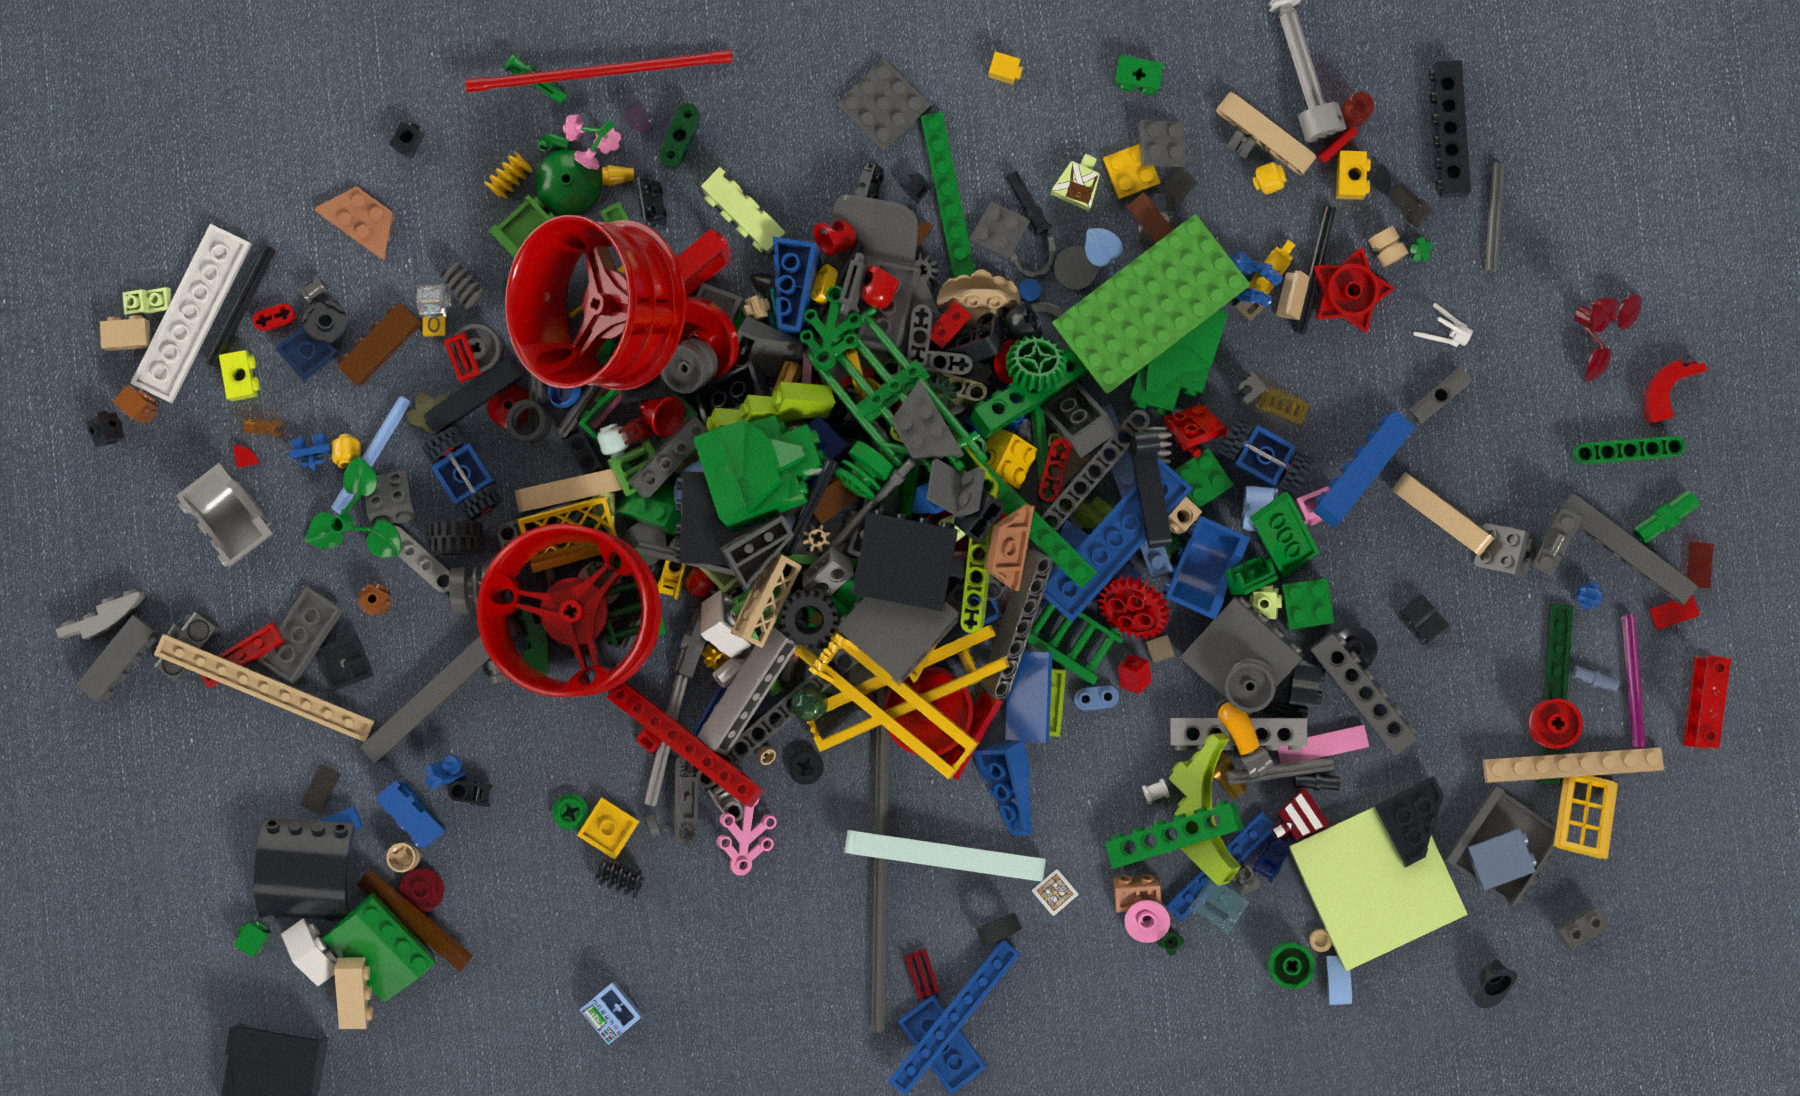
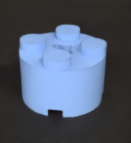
[1241,486,1278,531]

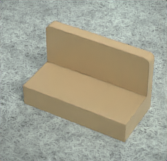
[1276,270,1310,320]

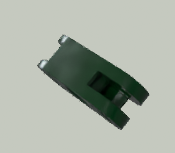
[660,103,700,170]

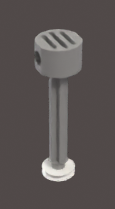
[1267,0,1346,143]

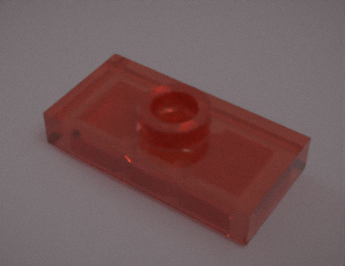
[1687,542,1714,589]

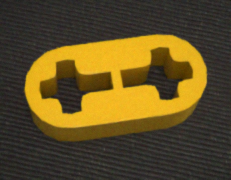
[811,264,838,305]
[845,349,864,391]

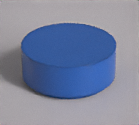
[1019,279,1041,302]

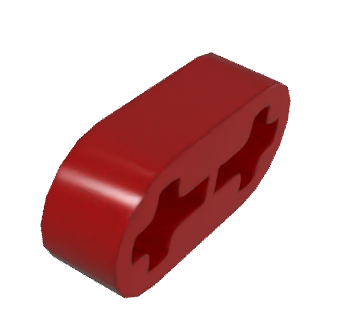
[252,303,296,332]

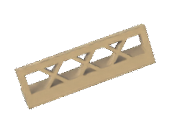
[730,554,802,648]

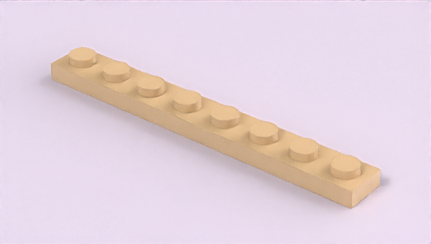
[1483,748,1664,783]

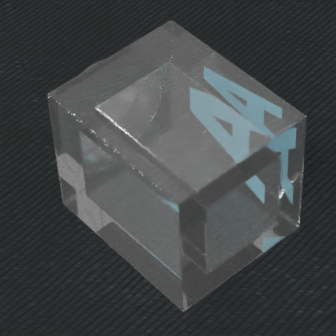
[416,285,451,317]

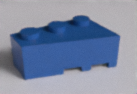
[375,780,447,849]

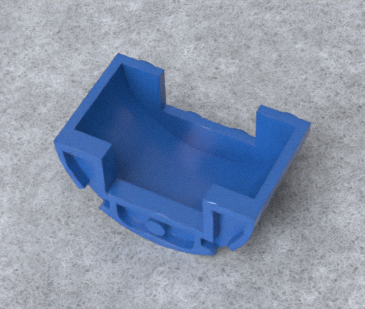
[1162,516,1250,620]

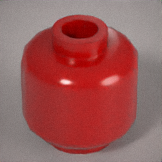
[685,566,716,598]

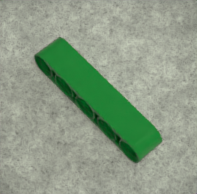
[1571,436,1686,465]

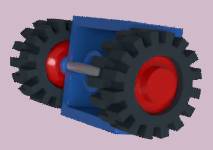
[1217,416,1314,494]
[421,426,503,521]

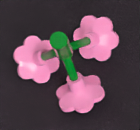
[563,114,621,170]

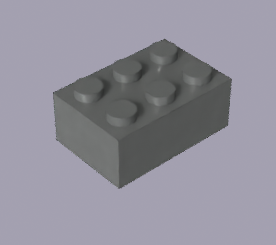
[1040,381,1117,458]

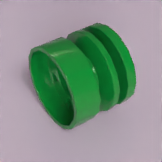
[834,441,895,501]

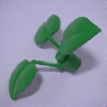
[304,457,402,558]

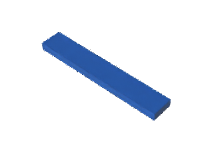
[1165,811,1275,922]

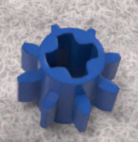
[1575,581,1603,610]

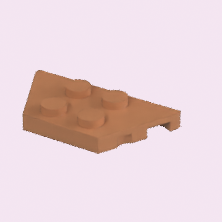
[314,186,394,261]
[985,504,1034,591]

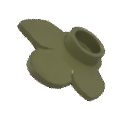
[406,392,447,434]

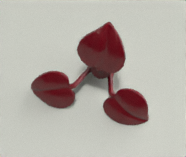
[1574,294,1642,382]

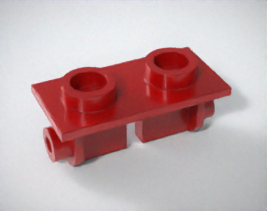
[925,301,972,349]

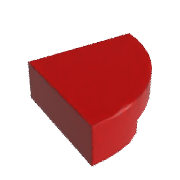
[233,445,260,468]

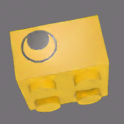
[985,429,1038,490]

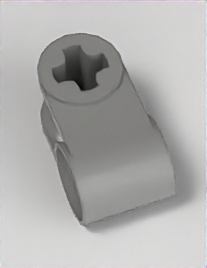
[707,786,744,822]

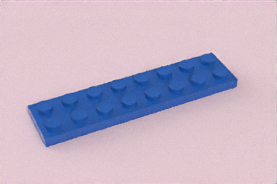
[1042,458,1193,623]

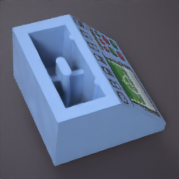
[580,981,643,1045]

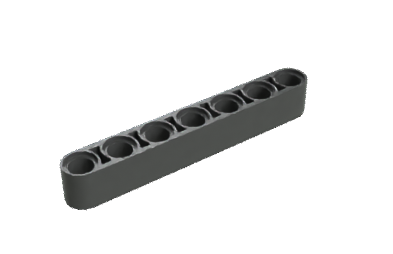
[1565,493,1697,606]
[981,548,1053,699]

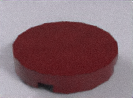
[399,867,445,913]

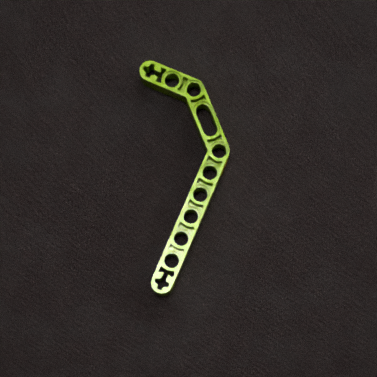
[890,426,999,633]

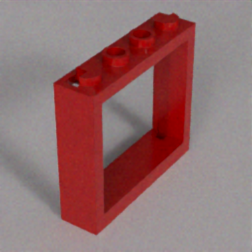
[676,229,731,297]

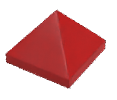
[636,727,662,754]

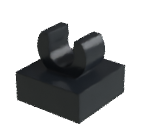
[901,173,931,204]

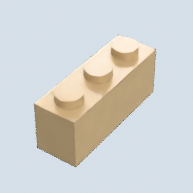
[334,957,373,1029]

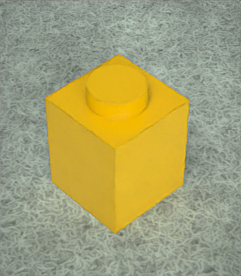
[988,51,1023,85]

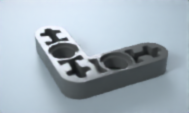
[907,304,973,375]

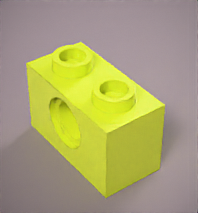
[219,350,260,401]

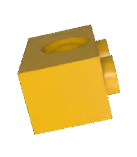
[1336,151,1371,200]

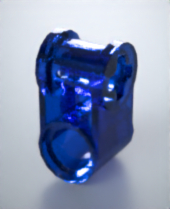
[1252,838,1289,883]

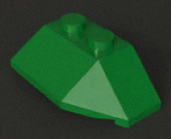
[615,482,680,538]

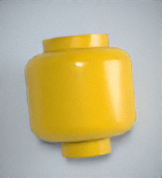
[1252,162,1287,195]
[331,434,361,469]

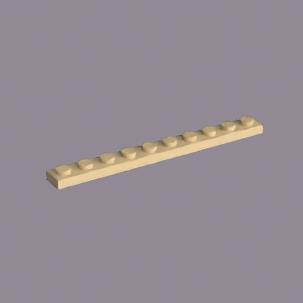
[154,634,375,742]

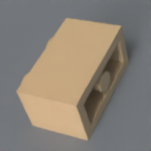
[100,315,151,351]

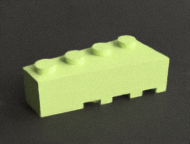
[701,167,787,254]

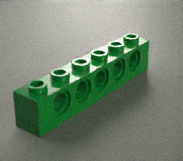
[969,347,1090,439]
[1105,800,1244,869]

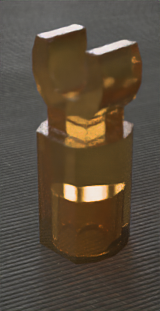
[243,418,284,438]

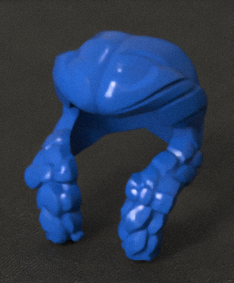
[1229,252,1283,307]

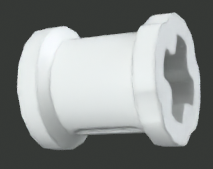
[1141,778,1170,805]

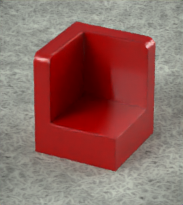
[1118,654,1152,694]

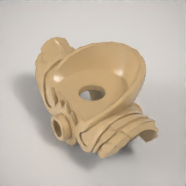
[937,269,1022,328]

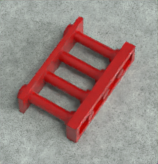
[1683,655,1731,749]

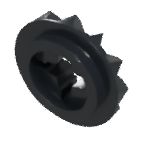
[788,749,824,785]

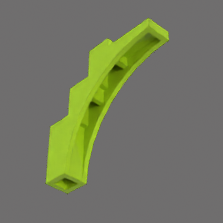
[707,382,835,431]
[1169,733,1241,886]

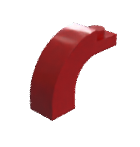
[1643,359,1707,425]

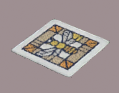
[1032,869,1078,916]

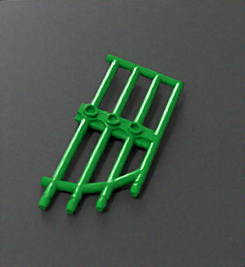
[805,306,988,474]

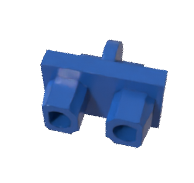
[289,433,332,472]
[425,755,468,790]

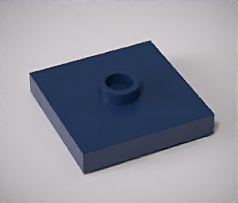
[275,326,339,382]

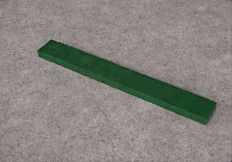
[1537,604,1573,785]

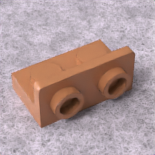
[1113,874,1161,912]

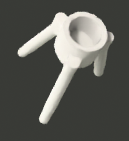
[1413,303,1473,347]

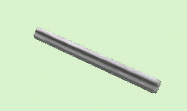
[644,674,688,806]

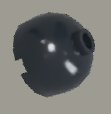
[1003,301,1044,341]

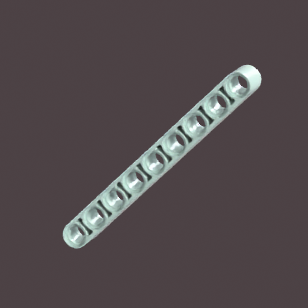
[844,830,1046,882]

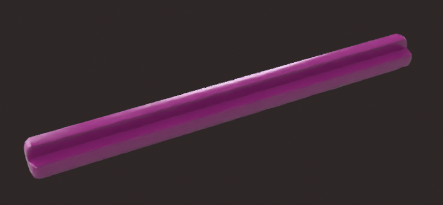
[1622,614,1645,748]

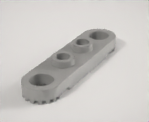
[395,526,449,593]

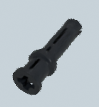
[1005,171,1052,237]

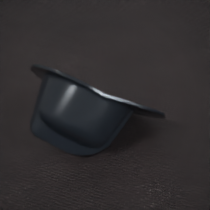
[1474,959,1517,1009]

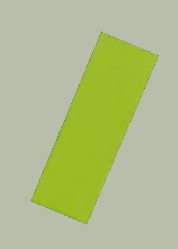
[1049,668,1066,737]

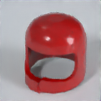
[813,220,856,257]
[861,265,899,308]

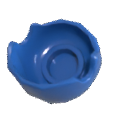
[548,386,581,408]

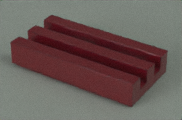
[904,948,940,999]

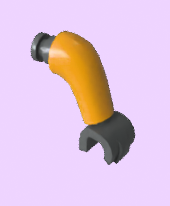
[1216,699,1273,778]

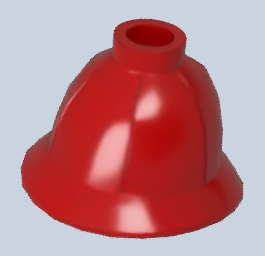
[640,396,685,437]

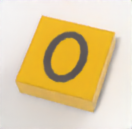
[423,313,446,337]

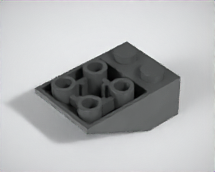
[734,317,805,377]

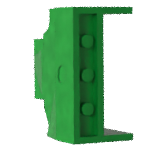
[1129,310,1228,416]
[693,415,827,532]

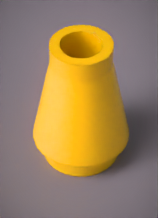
[602,165,634,187]

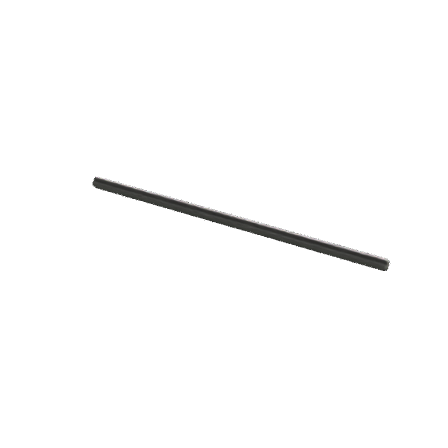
[871,685,890,1032]

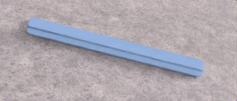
[331,396,411,514]

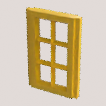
[1553,776,1618,859]

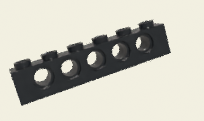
[1428,60,1471,198]

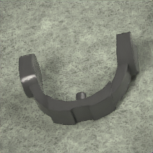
[1009,235,1056,277]

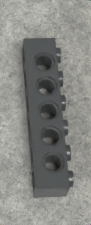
[1311,630,1418,755]

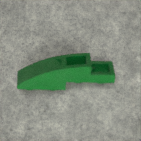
[519,603,550,695]

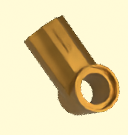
[771,361,803,396]
[1213,752,1248,800]

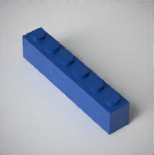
[1312,410,1415,528]

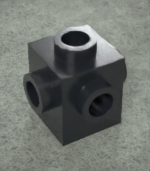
[87,411,125,448]

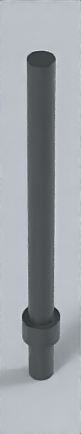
[821,458,916,555]

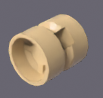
[1368,226,1409,268]
[386,842,421,872]

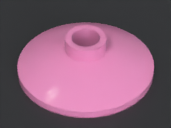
[1125,900,1170,943]

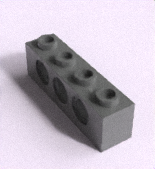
[628,416,709,498]

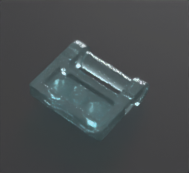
[1189,879,1250,934]

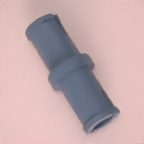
[1571,665,1620,693]

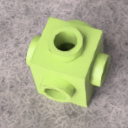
[1250,584,1283,619]

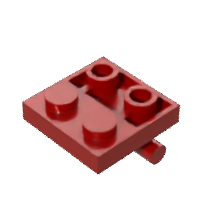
[1164,404,1226,457]

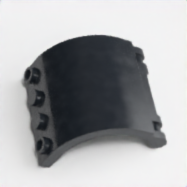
[254,818,355,921]

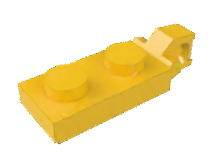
[1248,240,1295,294]

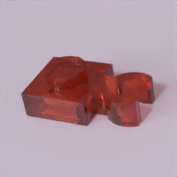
[618,416,656,445]

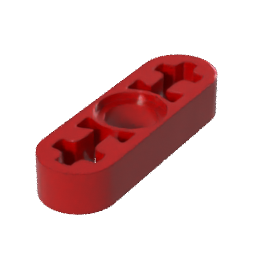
[1037,439,1070,503]

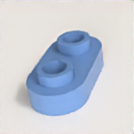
[1074,686,1119,711]

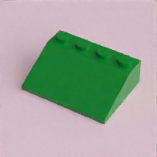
[322,892,435,1003]

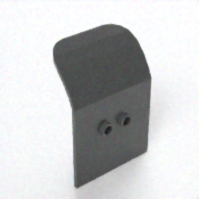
[807,195,918,334]

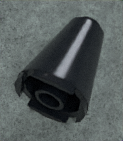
[826,388,887,440]

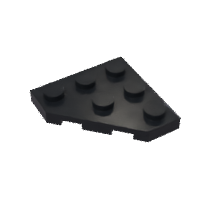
[1373,776,1444,868]

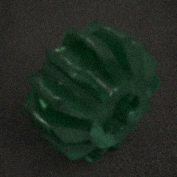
[927,376,958,408]

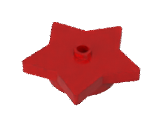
[1313,248,1394,333]

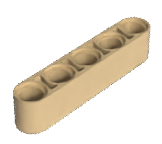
[1216,92,1316,176]
[514,469,623,512]
[1391,472,1494,556]

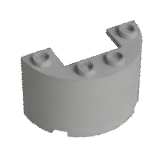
[176,463,275,567]

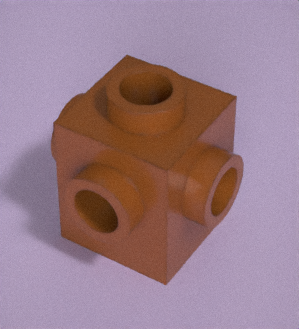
[358,583,393,616]

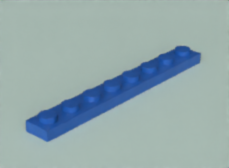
[888,939,1020,1096]

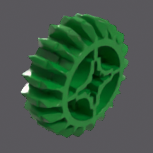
[1006,335,1067,393]

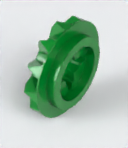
[552,794,589,830]

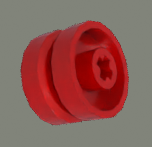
[1527,699,1583,749]

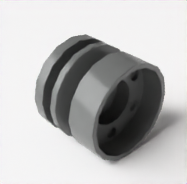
[449,565,489,614]

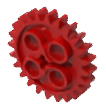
[1098,575,1170,639]

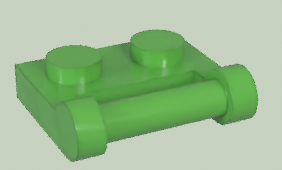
[608,440,655,496]

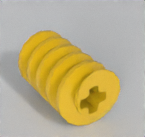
[483,151,533,199]

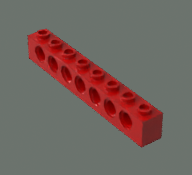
[606,682,765,808]

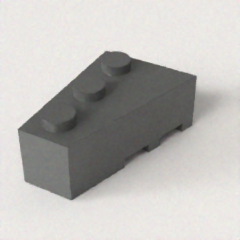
[719,514,794,590]

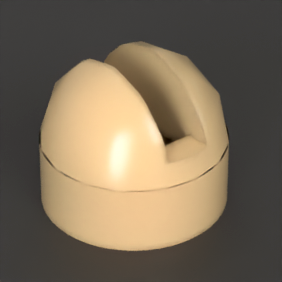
[756,745,776,765]

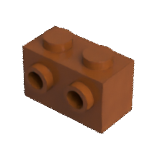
[113,385,159,424]

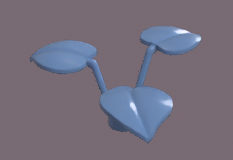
[1085,228,1123,277]

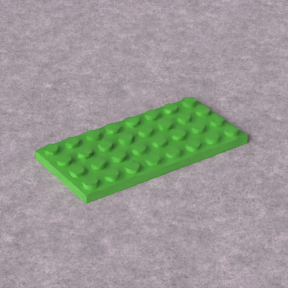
[1052,214,1251,395]

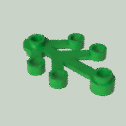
[800,286,862,371]

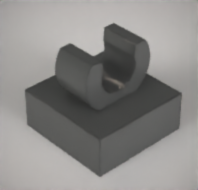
[1230,866,1260,896]

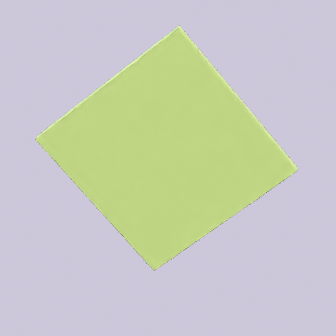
[1288,807,1468,971]

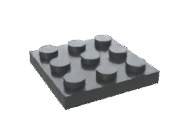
[837,58,931,153]

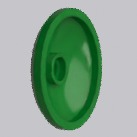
[535,149,602,215]

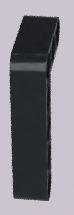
[1129,430,1172,549]

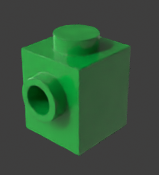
[234,920,272,957]

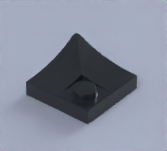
[317,634,374,692]

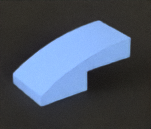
[1326,956,1352,1005]

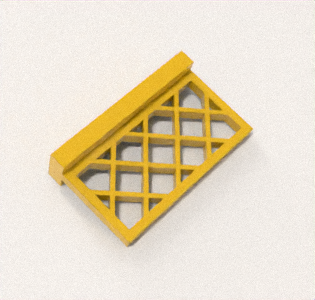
[518,496,618,573]

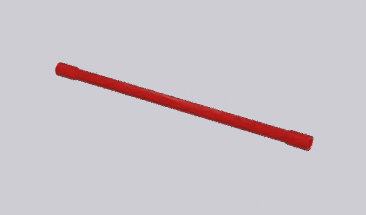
[465,49,733,93]

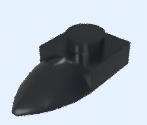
[750,273,777,300]

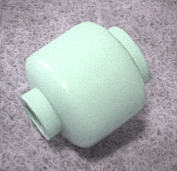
[597,423,629,458]

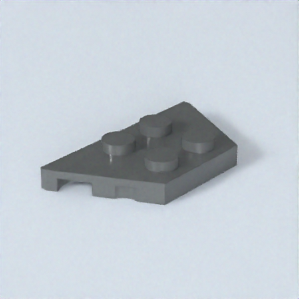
[891,381,964,461]

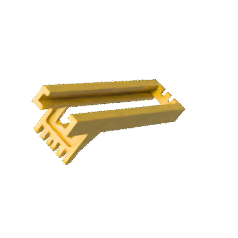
[794,611,979,779]
[801,625,1010,752]

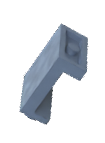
[1466,828,1537,890]

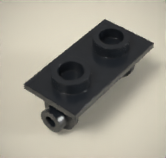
[855,163,884,199]

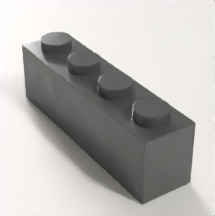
[75,615,159,703]

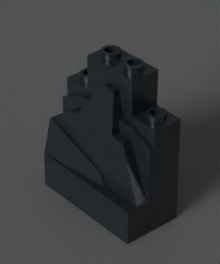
[222,1023,328,1096]

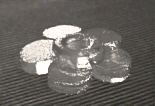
[1019,419,1034,444]

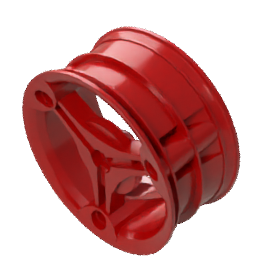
[505,215,686,390]
[477,524,662,697]

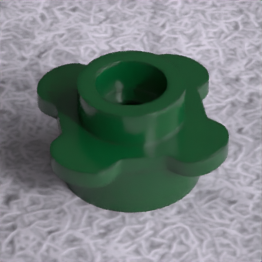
[1157,928,1184,955]

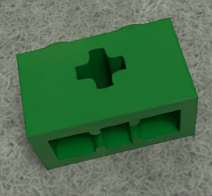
[1114,55,1164,96]

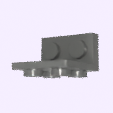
[927,459,985,518]

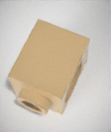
[1168,497,1202,534]

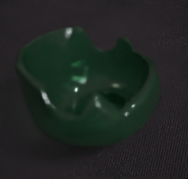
[791,687,829,722]

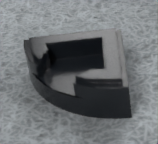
[1370,164,1391,195]

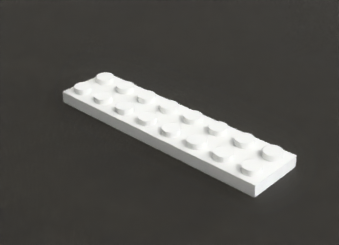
[131,224,252,404]

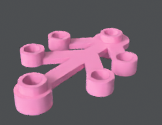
[717,798,777,876]

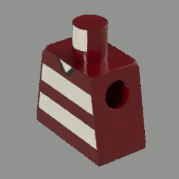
[1271,788,1329,840]

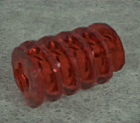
[1341,91,1374,127]

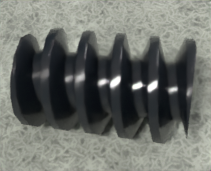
[594,857,645,899]

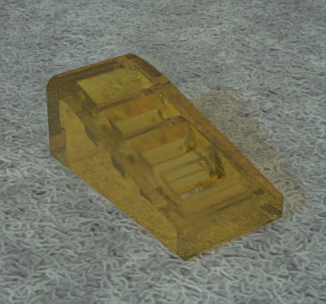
[1258,388,1310,425]

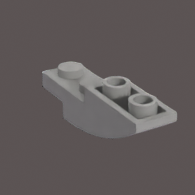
[56,589,145,640]

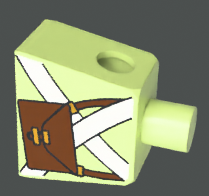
[1051,154,1100,212]

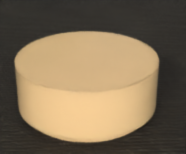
[1309,929,1332,952]

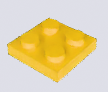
[1102,144,1161,200]
[577,797,640,860]

